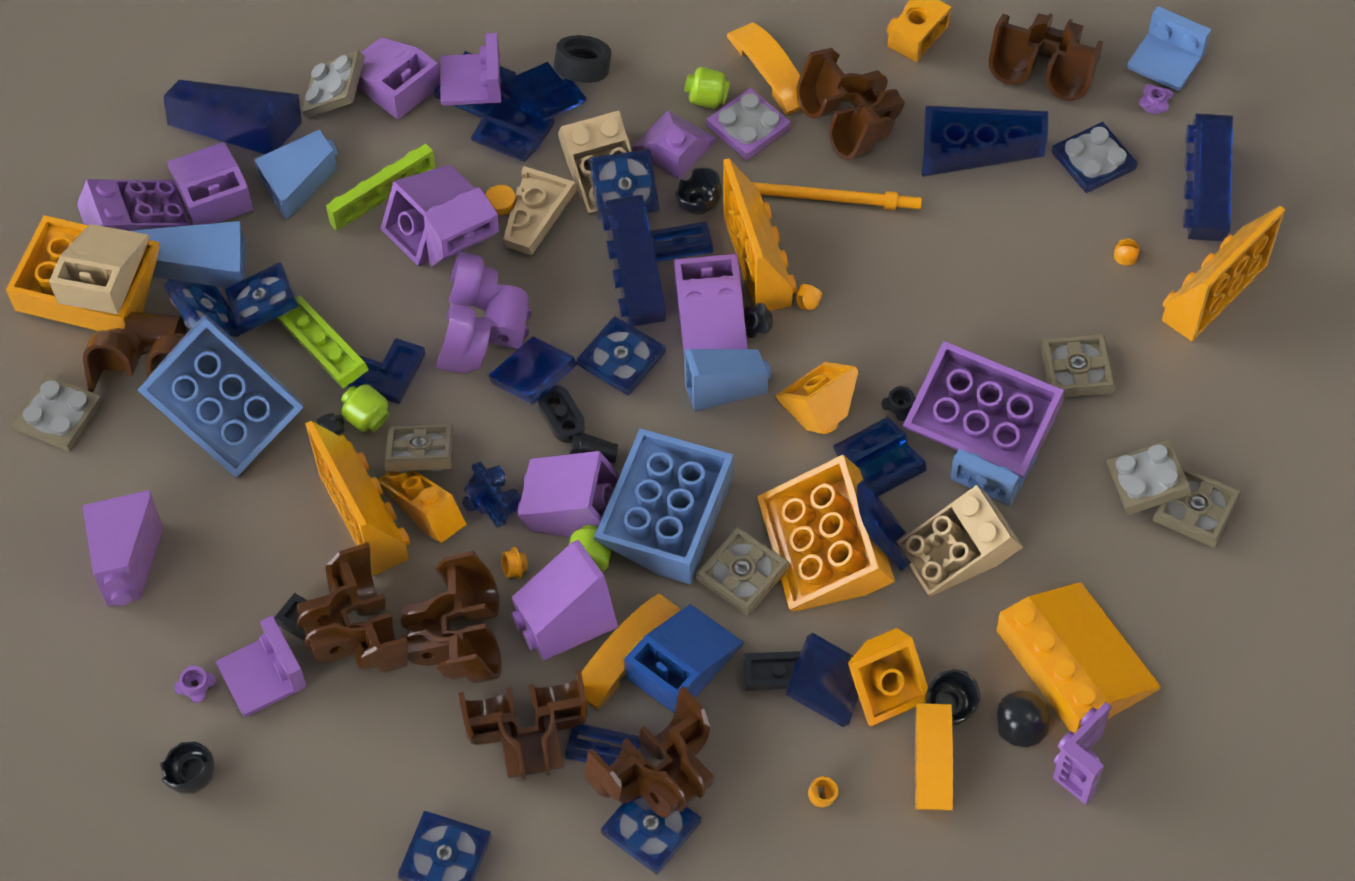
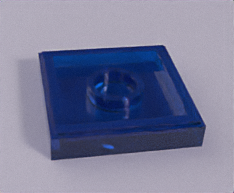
[488,336,578,405]
[785,633,859,727]

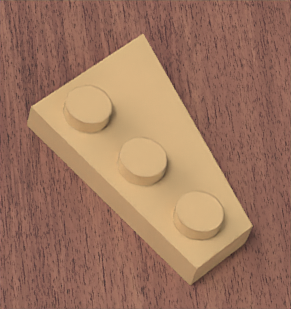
[503,166,577,256]

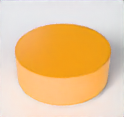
[485,185,516,216]

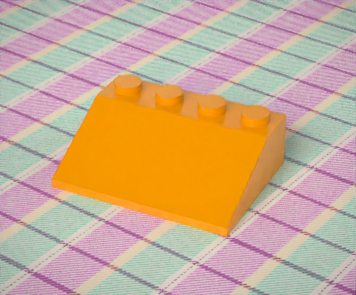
[723,158,797,311]
[1162,206,1286,341]
[6,215,160,331]
[305,421,411,576]
[757,455,895,612]
[996,582,1161,733]

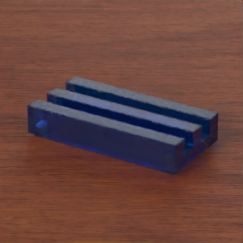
[646,222,713,262]
[565,724,641,767]

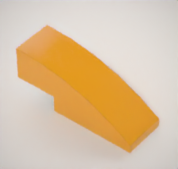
[915,703,953,811]

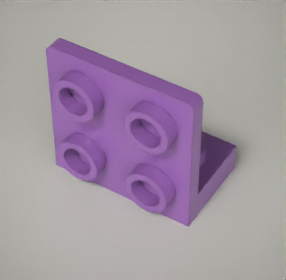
[440,33,501,106]
[216,615,307,717]
[1053,702,1112,805]

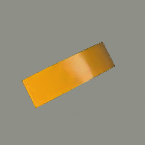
[727,22,801,116]
[581,593,682,711]

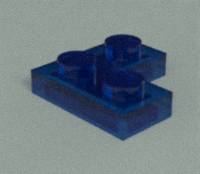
[346,338,426,404]

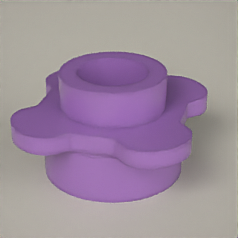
[1139,84,1173,114]
[174,665,216,703]

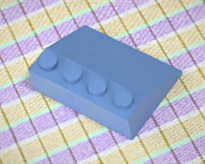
[137,314,304,478]
[594,428,734,585]

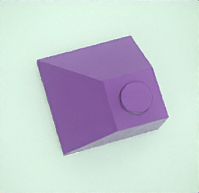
[631,110,716,179]

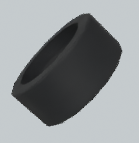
[554,35,611,83]

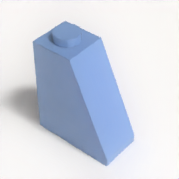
[254,129,338,219]
[684,349,772,412]

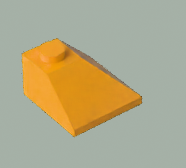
[775,362,858,434]
[848,628,928,727]

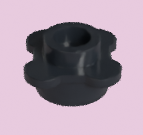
[744,303,773,338]
[881,386,916,421]
[316,413,345,436]

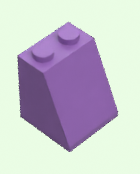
[380,165,475,266]
[517,451,620,537]
[82,490,163,606]
[511,539,618,661]

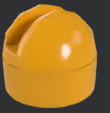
[1114,238,1140,266]
[795,284,823,310]
[808,776,839,808]

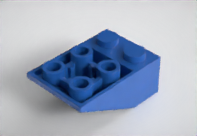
[624,604,744,714]

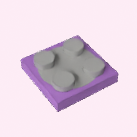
[706,88,791,161]

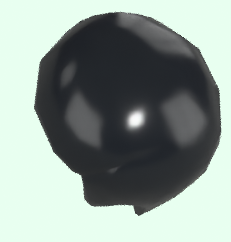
[675,168,722,214]
[925,669,981,726]
[997,691,1050,747]
[160,741,215,794]

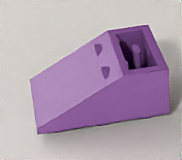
[357,37,440,120]
[167,142,254,225]
[77,179,190,231]
[423,187,499,267]
[674,254,748,352]

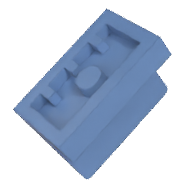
[1127,6,1211,91]
[950,449,1038,506]

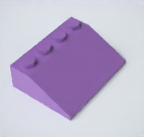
[903,341,1064,478]

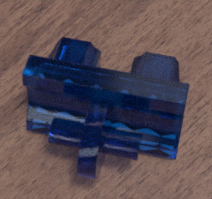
[462,461,521,528]

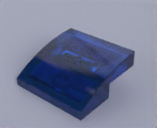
[501,62,587,122]
[471,96,555,162]
[833,417,927,500]
[857,480,912,571]

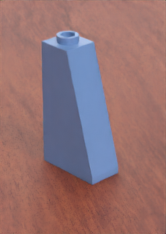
[131,221,245,290]

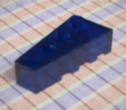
[922,106,1048,177]

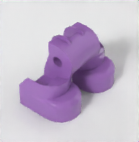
[436,251,532,374]

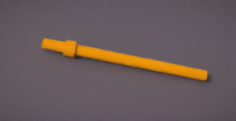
[752,182,922,210]

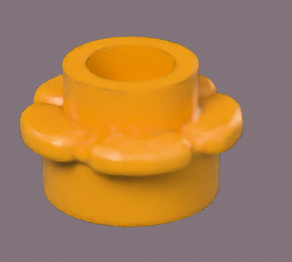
[501,547,528,579]

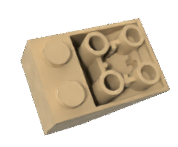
[558,110,634,214]
[49,224,150,315]
[896,485,1023,597]

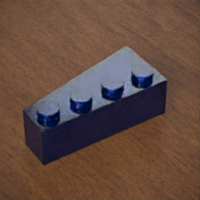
[163,80,302,154]
[1183,113,1233,241]
[601,194,666,327]

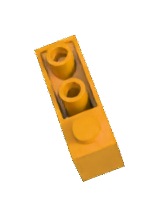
[378,470,467,544]

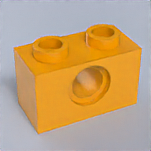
[887,0,951,62]

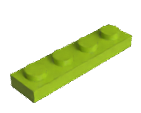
[326,143,436,231]
[276,295,369,389]

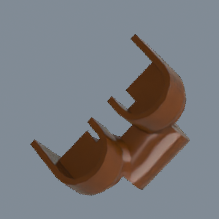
[988,13,1103,101]
[796,48,905,160]
[83,312,187,392]
[297,543,408,673]
[400,551,501,683]
[458,670,588,780]
[585,686,714,818]

